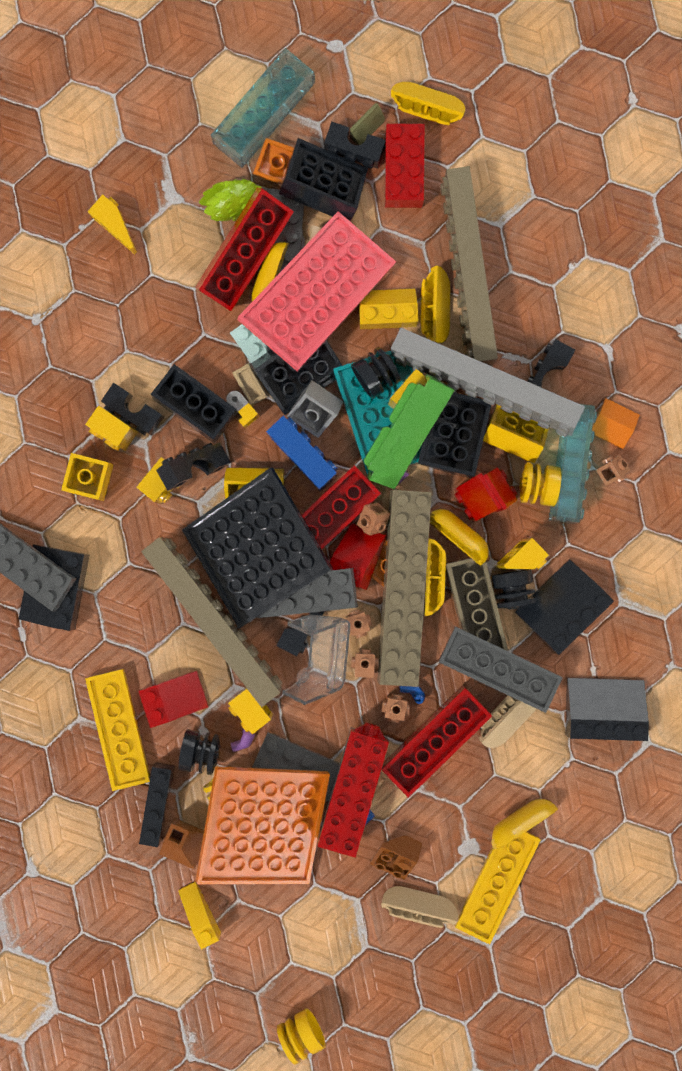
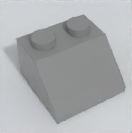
[287,380,343,438]

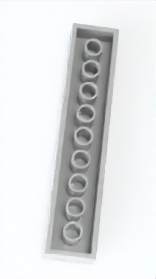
[391,328,585,437]

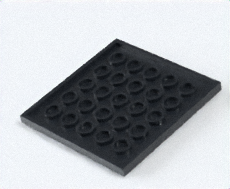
[182,468,333,629]

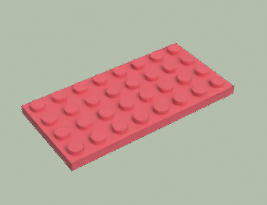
[237,211,396,372]

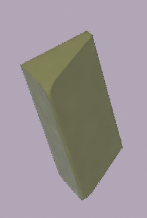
[350,103,385,145]

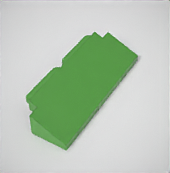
[364,374,455,489]

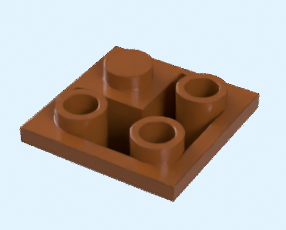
[159,818,204,869]
[369,835,423,880]

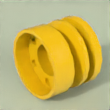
[519,462,561,507]
[277,1008,326,1065]

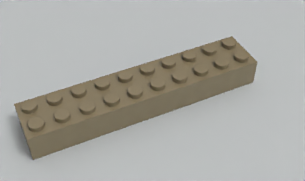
[440,166,498,366]
[377,490,432,687]
[141,537,283,707]

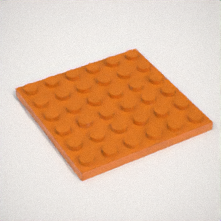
[195,767,330,884]

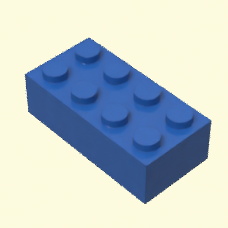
[266,416,337,491]

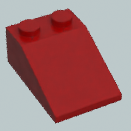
[483,467,518,513]
[454,473,502,522]
[330,523,387,590]
[138,670,209,728]

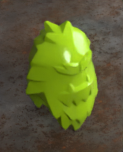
[199,178,261,221]

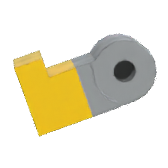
[226,391,259,429]

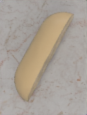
[479,695,536,748]
[381,886,458,928]

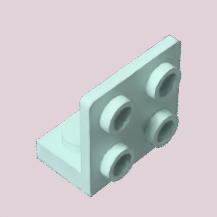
[230,324,270,363]

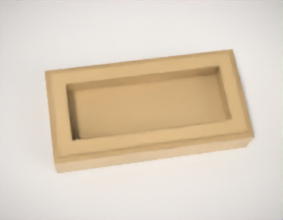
[232,363,268,406]

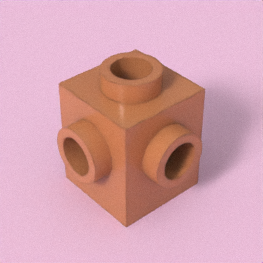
[596,454,630,486]
[357,503,391,535]
[343,609,372,638]
[351,649,378,678]
[381,694,410,723]

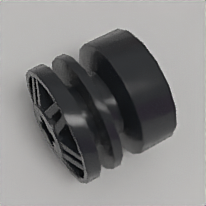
[351,346,401,399]
[492,569,537,609]
[178,729,221,776]

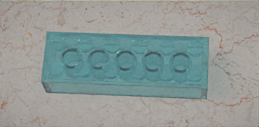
[211,48,315,168]
[549,404,597,524]

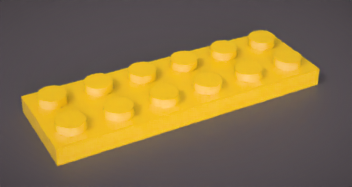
[85,669,150,791]
[454,832,540,945]

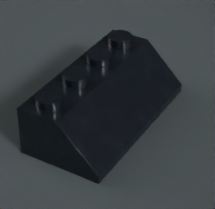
[151,364,237,444]

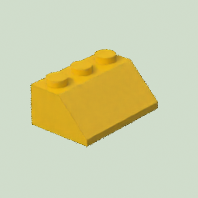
[359,289,418,329]
[483,405,549,464]
[224,468,284,499]
[495,538,549,569]

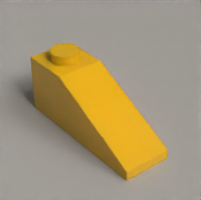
[88,194,137,255]
[178,881,221,950]

